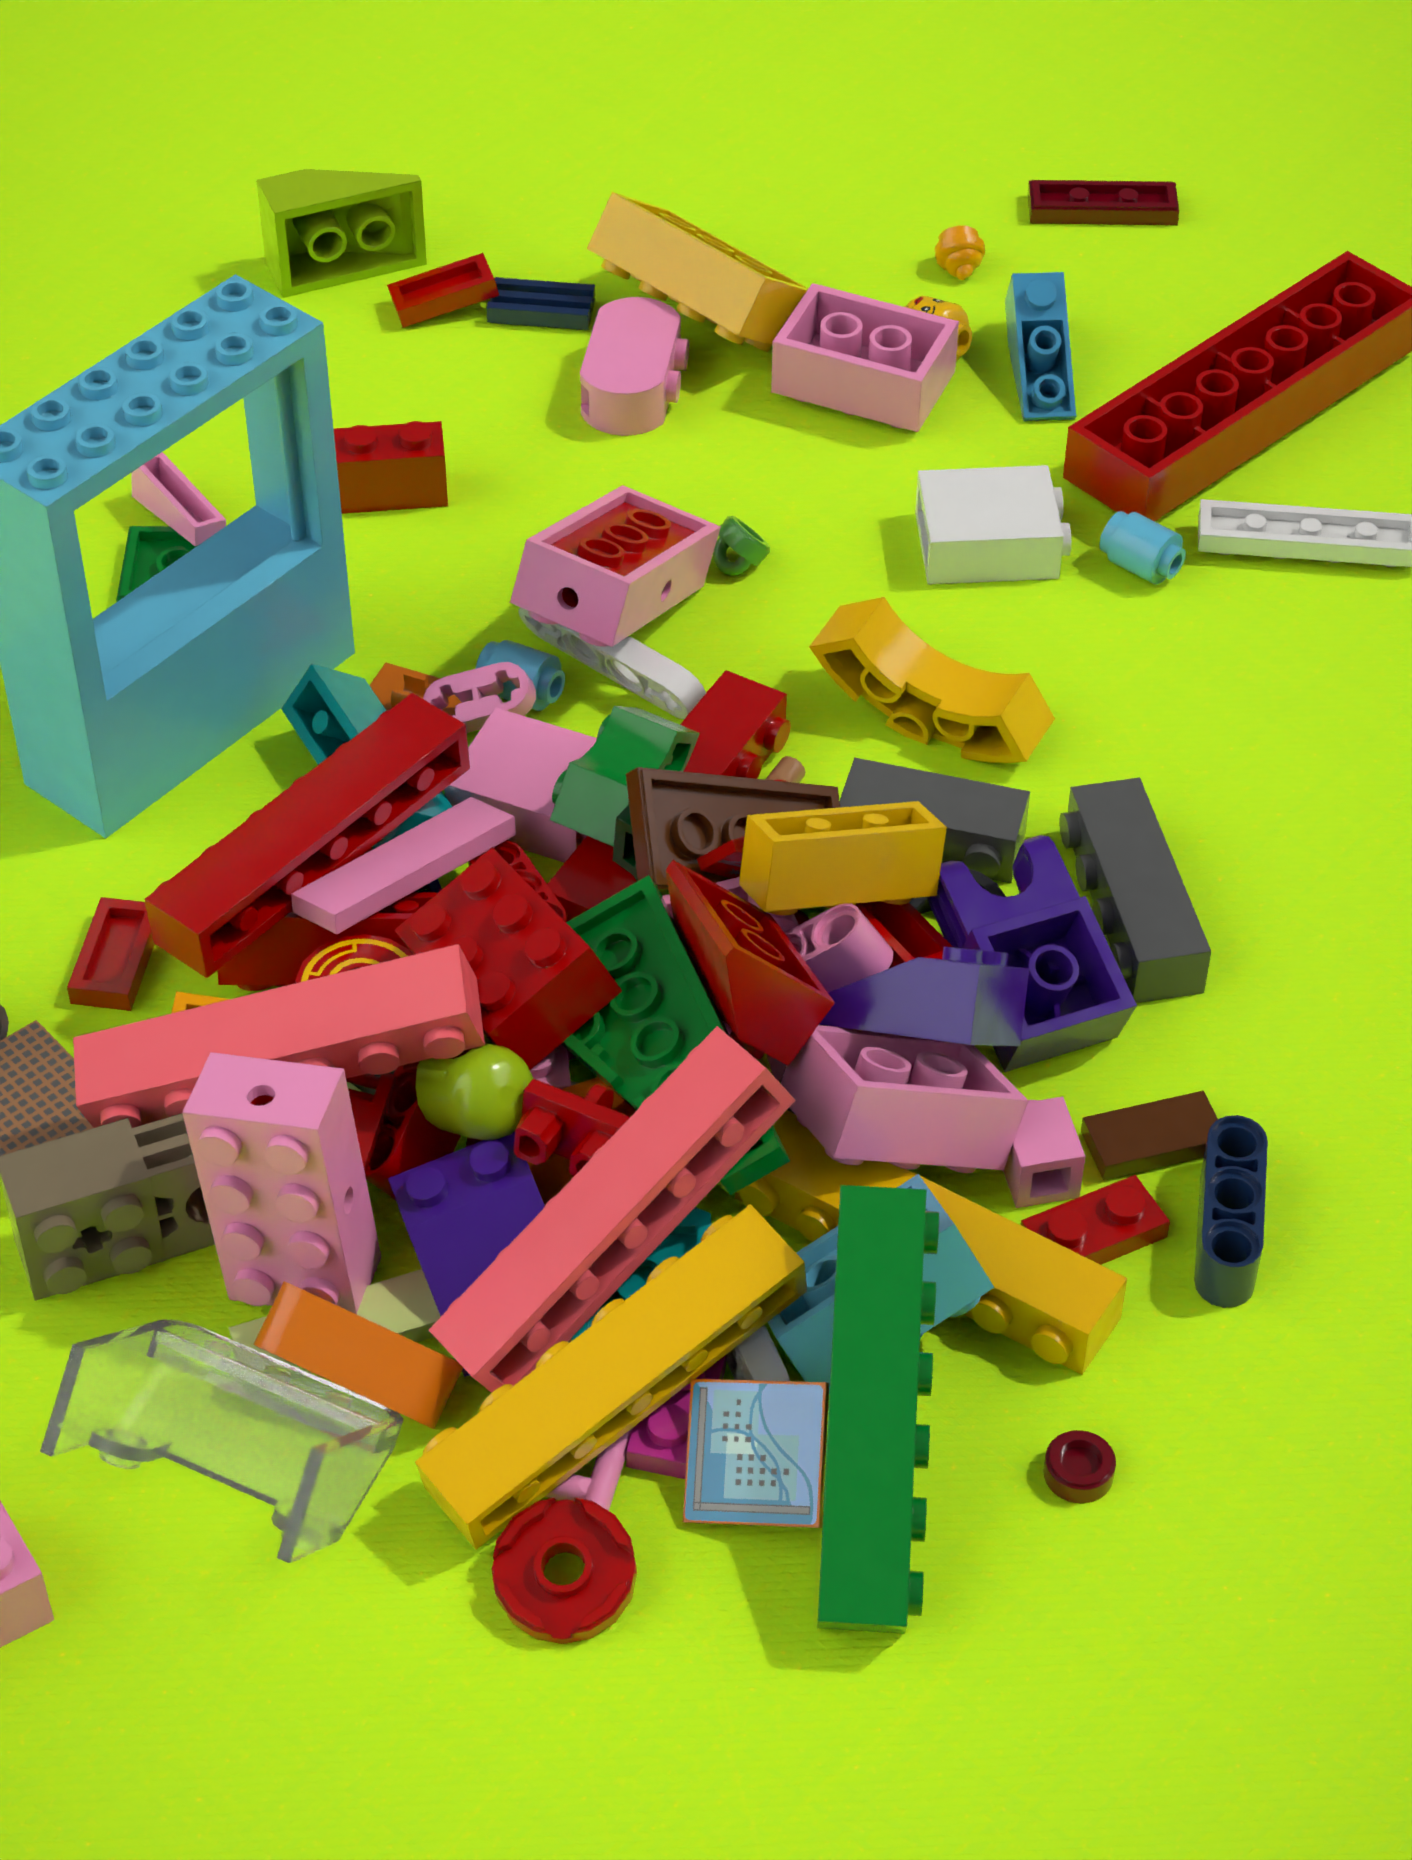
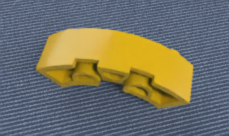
[809,597,1055,763]

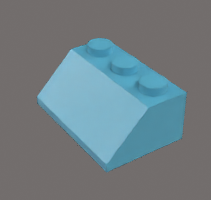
[768,1174,995,1392]

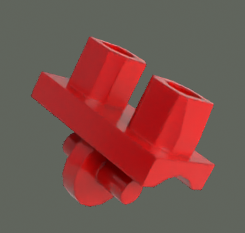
[514,1078,630,1177]

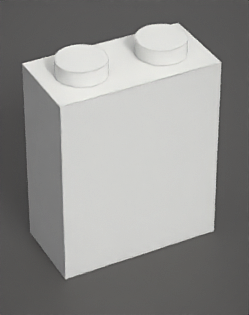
[915,465,1071,584]

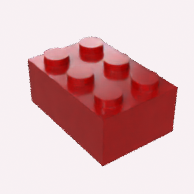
[394,847,622,1070]

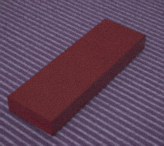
[1027,180,1179,225]

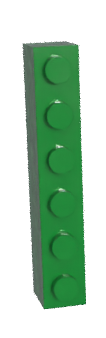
[817,1185,939,1634]

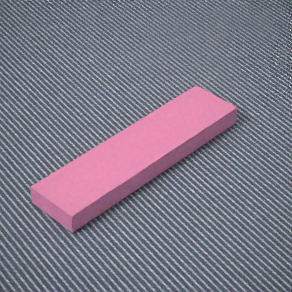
[291,797,516,934]

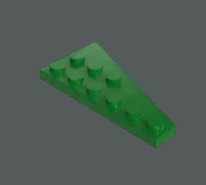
[561,875,790,1195]

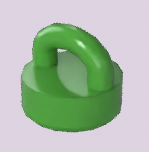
[713,516,771,576]

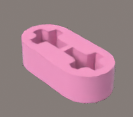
[423,662,536,733]

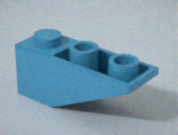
[1005,272,1076,421]

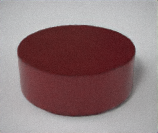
[1043,1430,1116,1503]

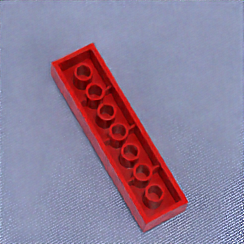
[1063,251,1412,521]

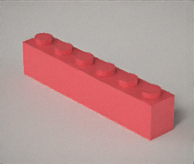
[73,944,485,1128]
[429,1026,796,1393]

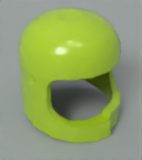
[415,1036,533,1141]

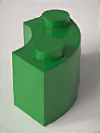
[550,706,700,847]

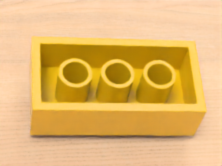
[587,192,809,352]

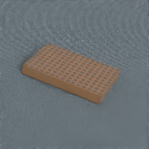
[0,1020,93,1156]

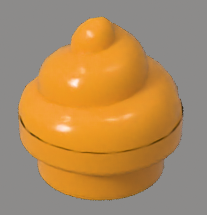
[935,225,985,281]

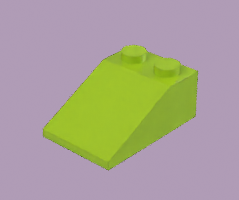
[256,169,427,298]

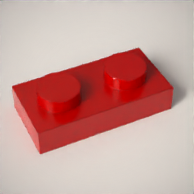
[1021,1174,1170,1265]

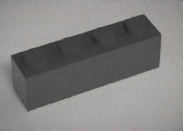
[1059,777,1211,1003]

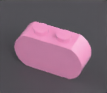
[580,297,689,436]

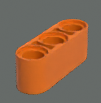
[253,1281,463,1429]

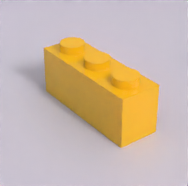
[739,801,947,915]

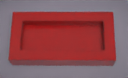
[387,253,499,328]
[67,897,155,1011]

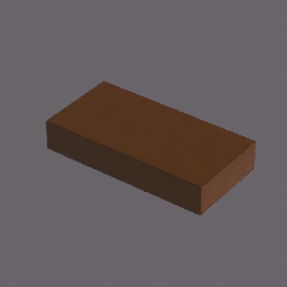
[1081,1090,1218,1181]

